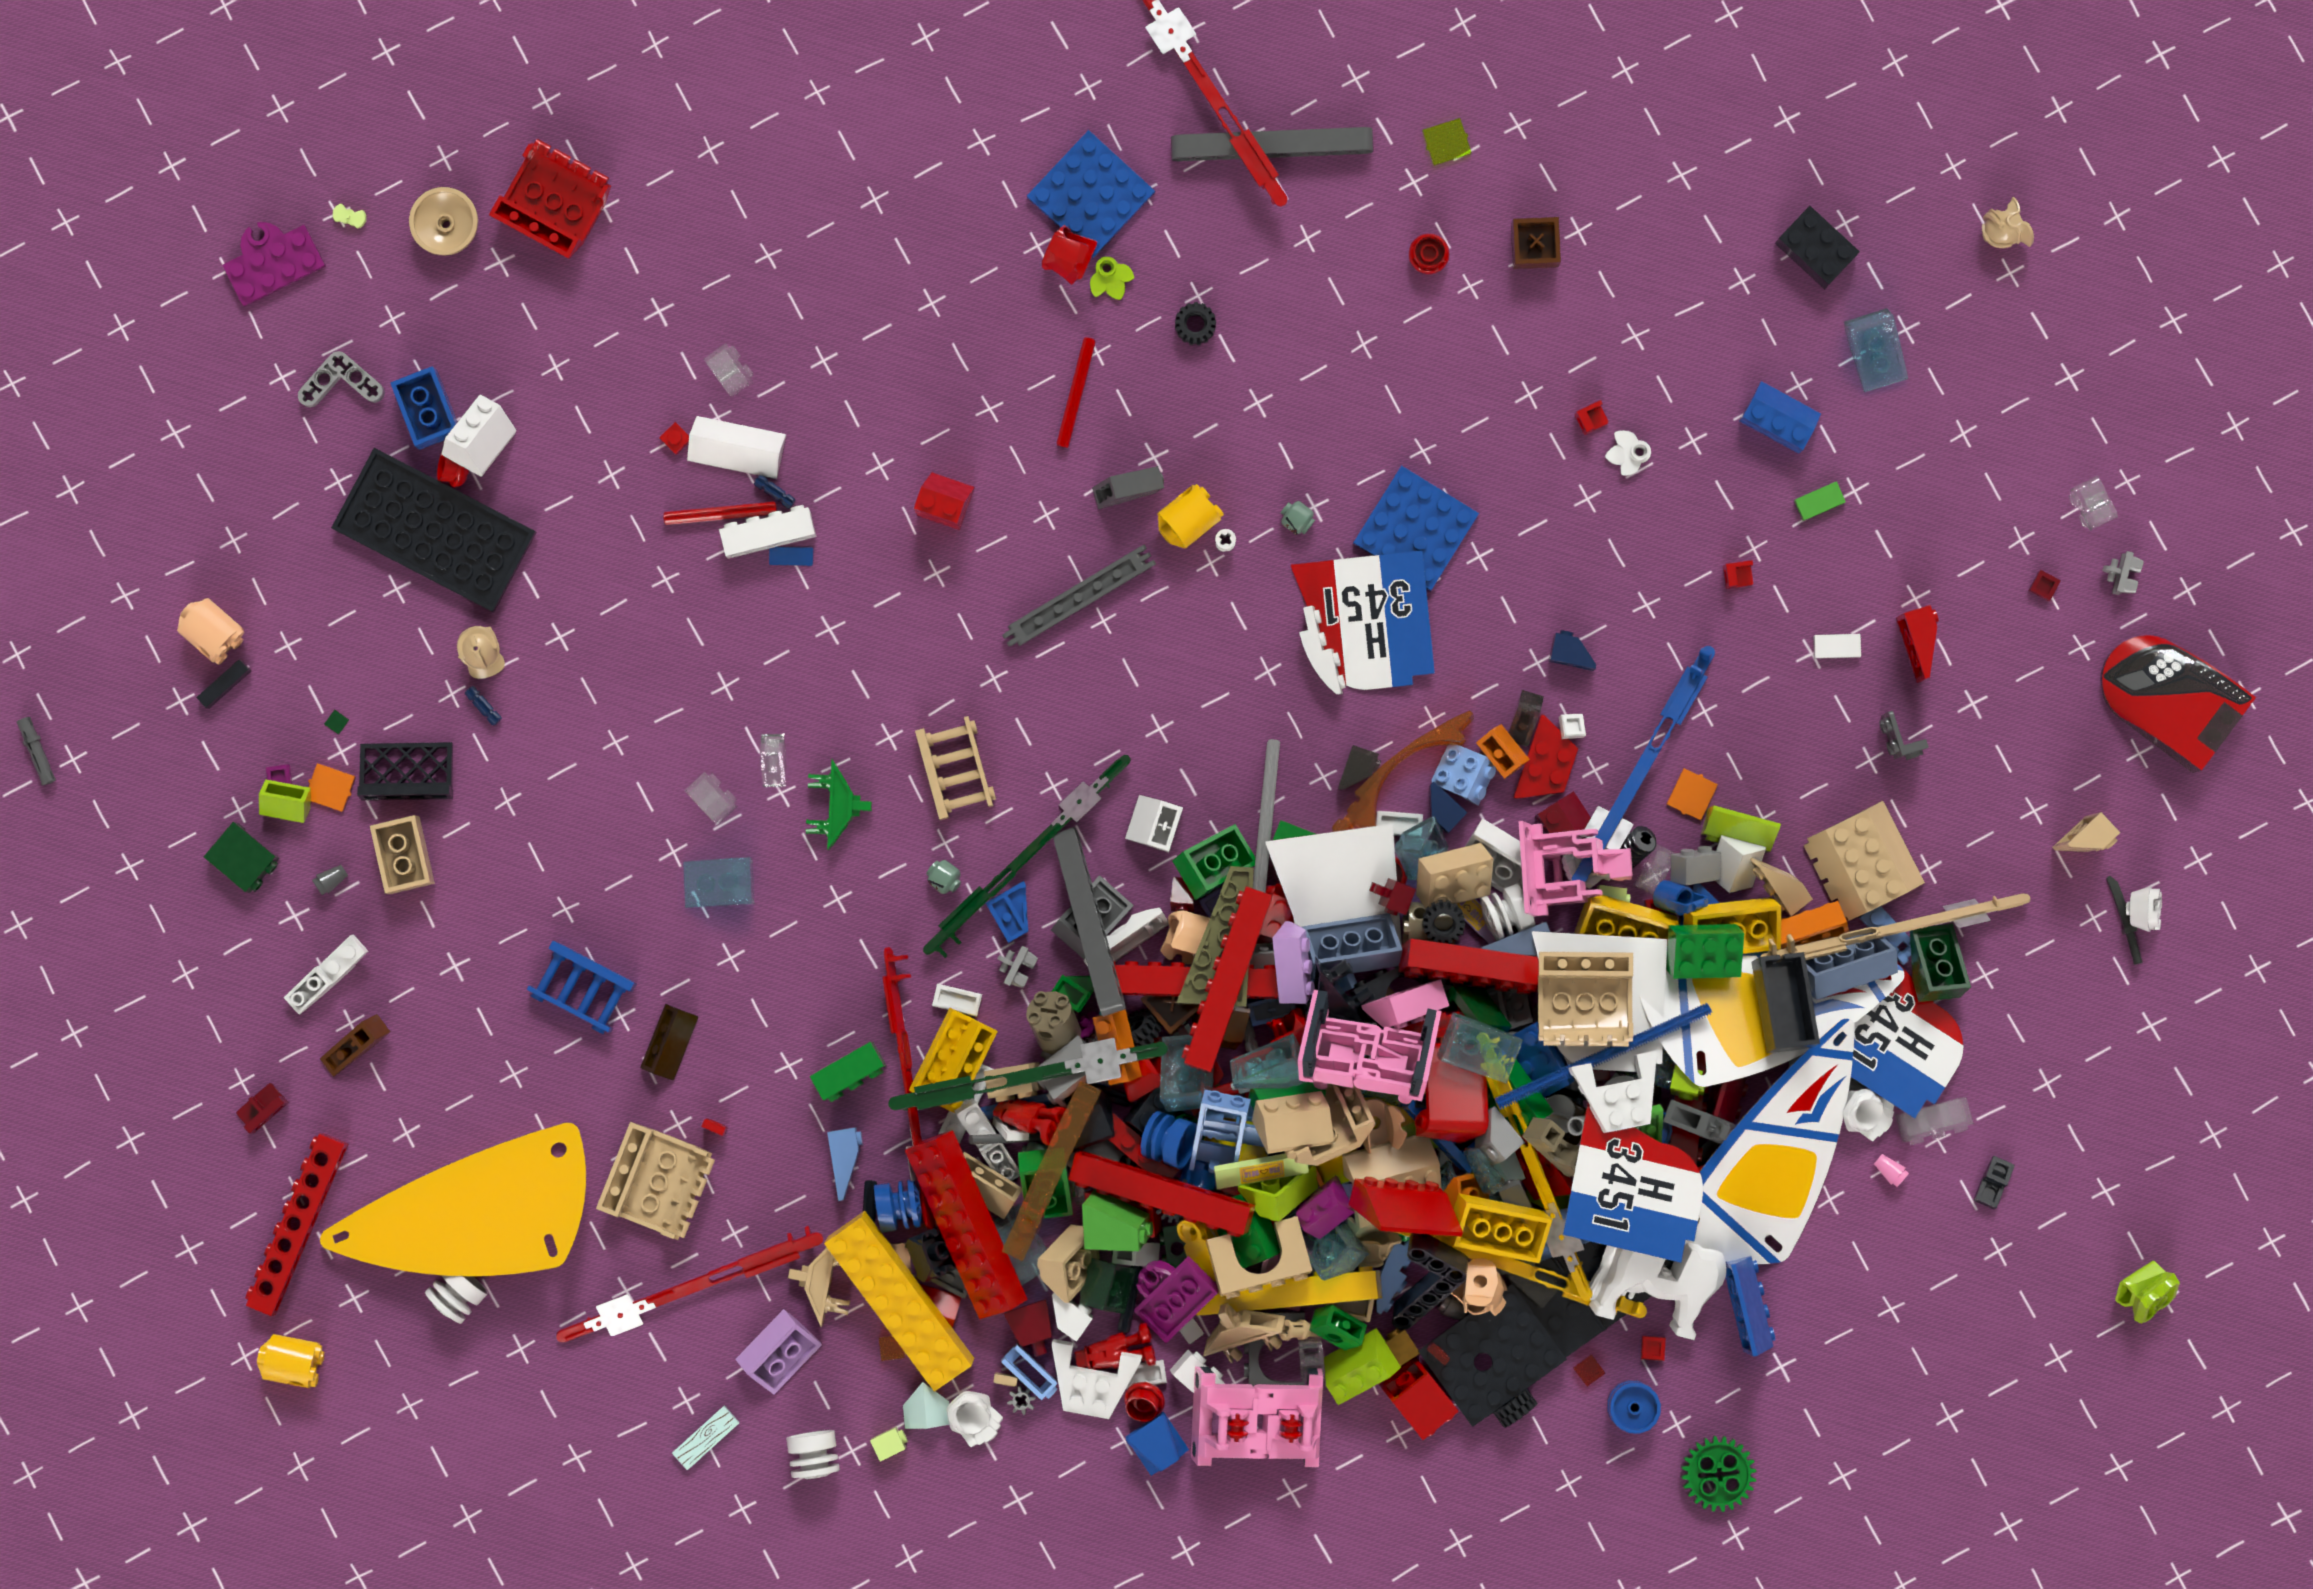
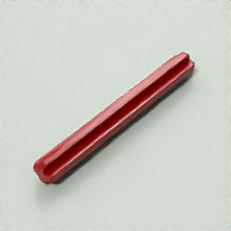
[1057,337,1095,448]
[663,502,777,525]

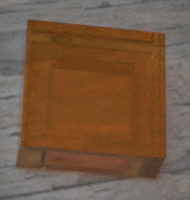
[879,1336,905,1361]

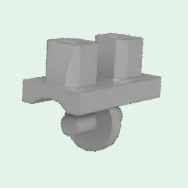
[2102,551,2144,595]
[997,946,1038,988]

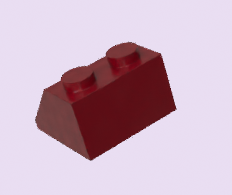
[1535,791,1591,839]

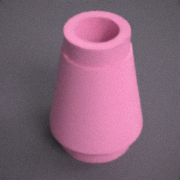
[1874,1154,1909,1187]

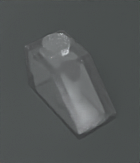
[760,734,786,787]

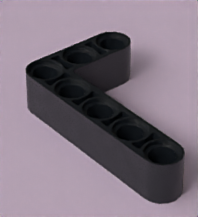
[1392,1233,1469,1330]

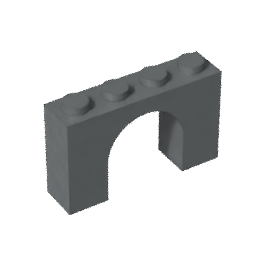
[1244,1311,1305,1394]

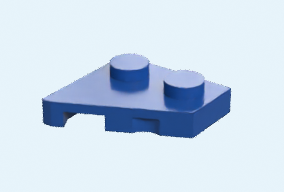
[985,881,1028,943]

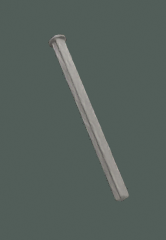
[1253,739,1280,893]

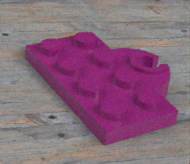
[222,222,326,307]
[1134,1256,1219,1343]

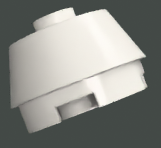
[2126,886,2162,932]

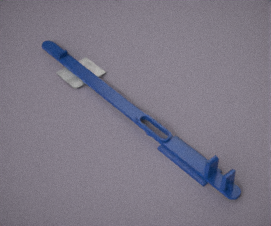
[1572,646,1715,882]

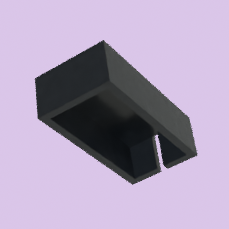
[1751,952,1820,1053]

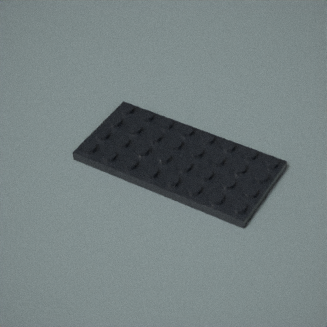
[331,448,537,613]

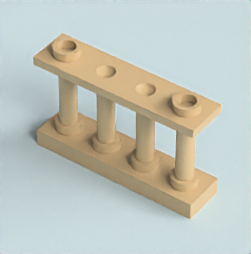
[915,716,996,821]

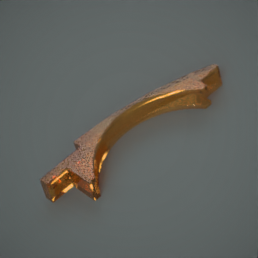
[1331,710,1474,832]
[1002,1081,1102,1261]

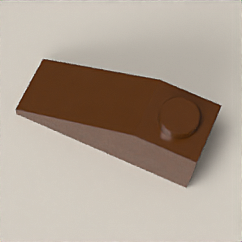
[320,1014,391,1077]

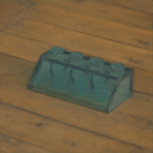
[1280,1190,1369,1280]

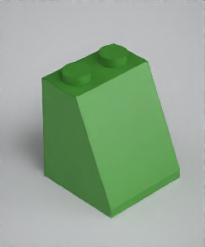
[1082,1189,1153,1252]

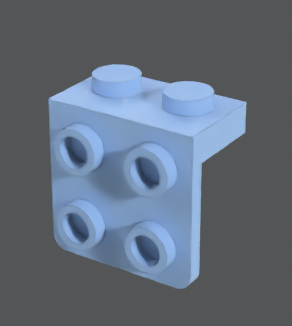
[1432,743,1496,806]

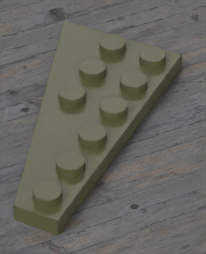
[1176,866,1254,1007]

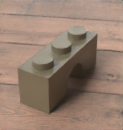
[1522,1117,1580,1177]

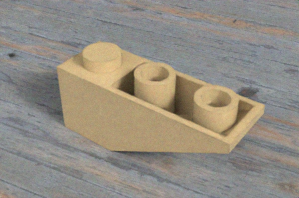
[1750,857,1813,916]

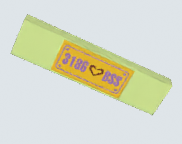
[1214,1153,1309,1189]

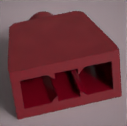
[1004,1298,1052,1357]

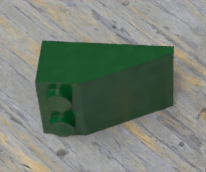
[1910,924,1971,1002]

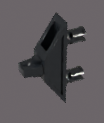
[1302,956,1375,1023]

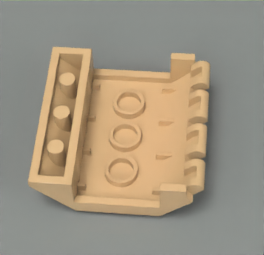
[1803,801,1925,921]
[1538,952,1633,1047]
[1285,1083,1376,1166]
[596,1122,715,1240]
[1342,1135,1442,1239]

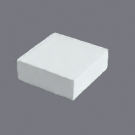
[1559,714,1586,739]

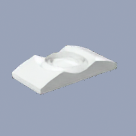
[1084,908,1169,966]

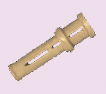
[1279,1319,1320,1341]

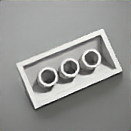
[687,416,786,479]

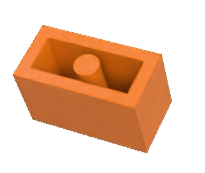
[1476,724,1530,779]

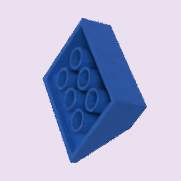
[1725,1256,1776,1357]

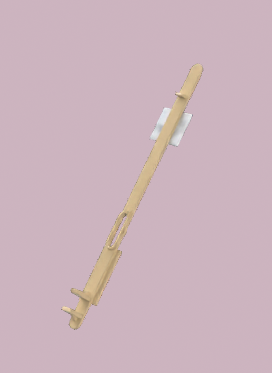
[1760,894,2030,960]

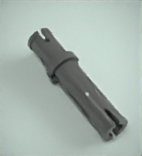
[16,717,56,786]

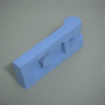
[1859,906,1911,965]

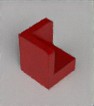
[1574,400,1609,435]
[1723,560,1753,589]

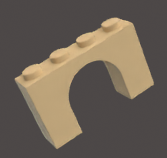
[1206,1216,1312,1299]

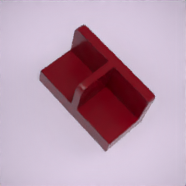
[236,1083,289,1134]

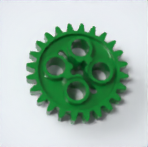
[1680,1435,1757,1512]

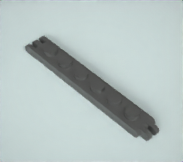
[1002,544,1156,647]

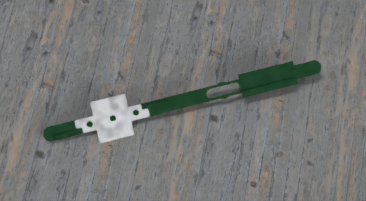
[923,755,1131,958]
[888,1038,1168,1111]

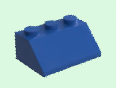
[1739,381,1821,454]

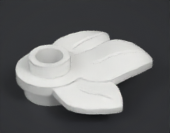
[1605,431,1651,476]

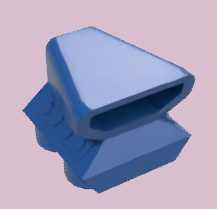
[1125,1411,1189,1476]

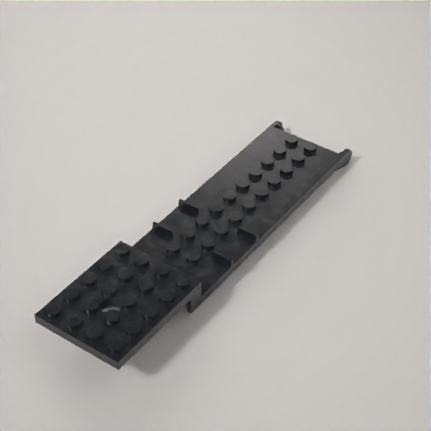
[1418,1140,1720,1427]

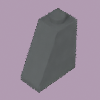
[1092,466,1164,509]

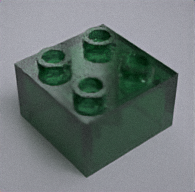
[1079,1258,1137,1314]

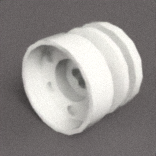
[1480,884,1535,941]
[425,1275,488,1324]
[786,1430,840,1479]

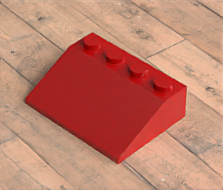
[1349,1176,1463,1237]

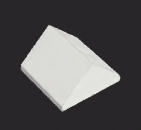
[1715,835,1766,893]

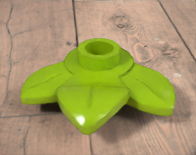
[1090,257,1134,300]

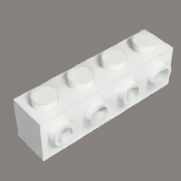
[719,505,817,559]

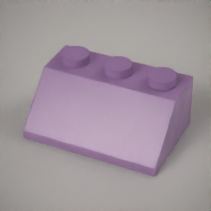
[1272,921,1315,1004]
[735,1309,822,1394]

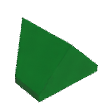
[1051,975,1094,1013]

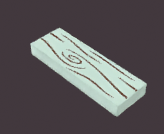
[672,1405,740,1470]

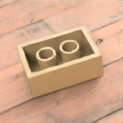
[370,815,435,894]
[1416,843,1493,908]

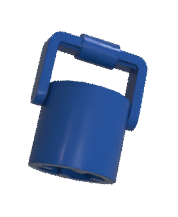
[1653,880,1708,916]

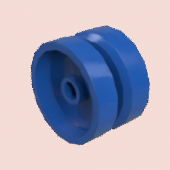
[1607,1380,1661,1434]

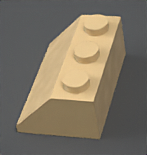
[2052,812,2120,852]
[1252,1091,1334,1154]
[1037,1224,1101,1303]

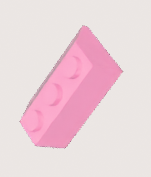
[1361,979,1449,1029]

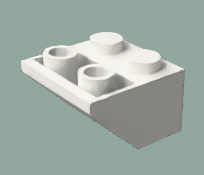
[1125,795,1183,853]
[1052,1292,1093,1341]

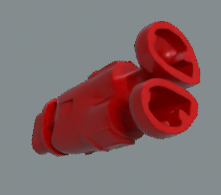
[993,1100,1072,1146]
[1074,1323,1156,1369]

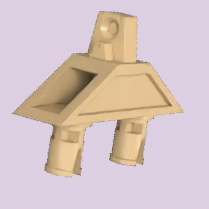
[788,1247,850,1327]
[1203,1303,1285,1363]

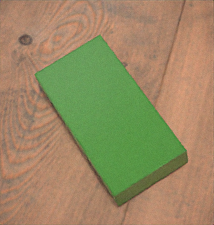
[1794,481,1846,521]

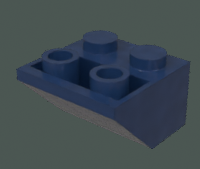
[1247,998,1296,1027]

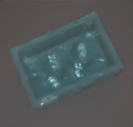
[1160,1035,1214,1112]

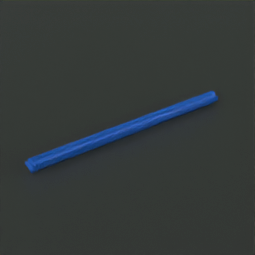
[1495,1003,1713,1110]

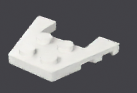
[1569,1051,1657,1133]
[1052,1339,1142,1419]

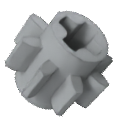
[1007,1385,1036,1415]

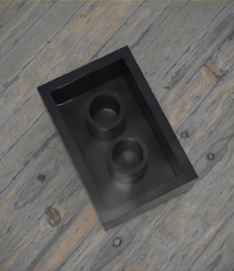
[1775,205,1860,290]

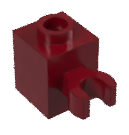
[1369,878,1416,916]

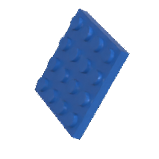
[1027,130,1155,259]
[1353,465,1479,591]

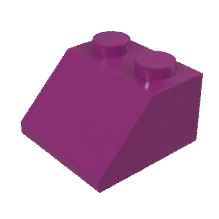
[1296,1175,1355,1239]

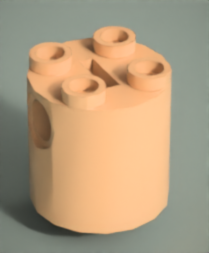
[177,598,244,665]

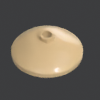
[409,187,478,256]

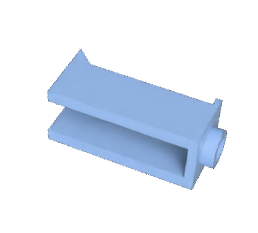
[1001,1343,1058,1400]

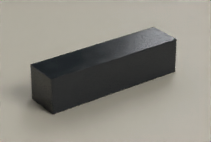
[196,659,251,709]

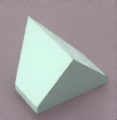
[903,1382,949,1429]

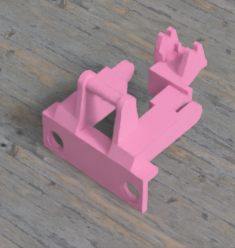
[1518,821,1633,917]

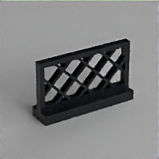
[357,742,453,801]

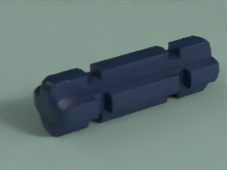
[754,475,796,509]
[465,686,502,726]

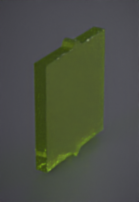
[1422,118,1472,166]

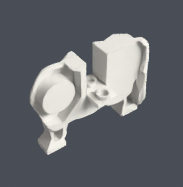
[1589,1243,1726,1340]

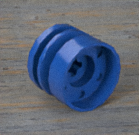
[1141,1111,1197,1169]
[874,1179,922,1233]

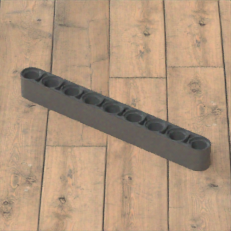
[1171,127,1374,161]
[1053,827,1126,1017]

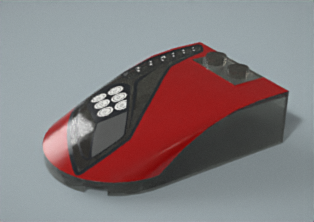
[2100,635,2256,773]

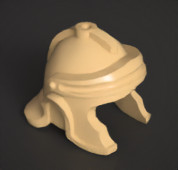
[1982,197,2034,248]
[457,626,505,679]
[1347,1231,1402,1268]

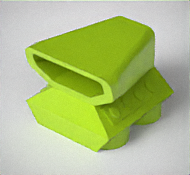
[2115,1261,2180,1324]

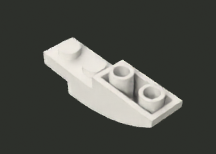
[1299,606,1346,695]
[284,934,369,1014]
[955,1099,1020,1181]

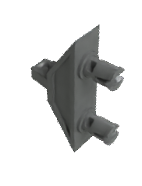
[1663,1100,1737,1145]

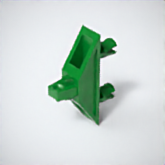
[806,759,872,851]

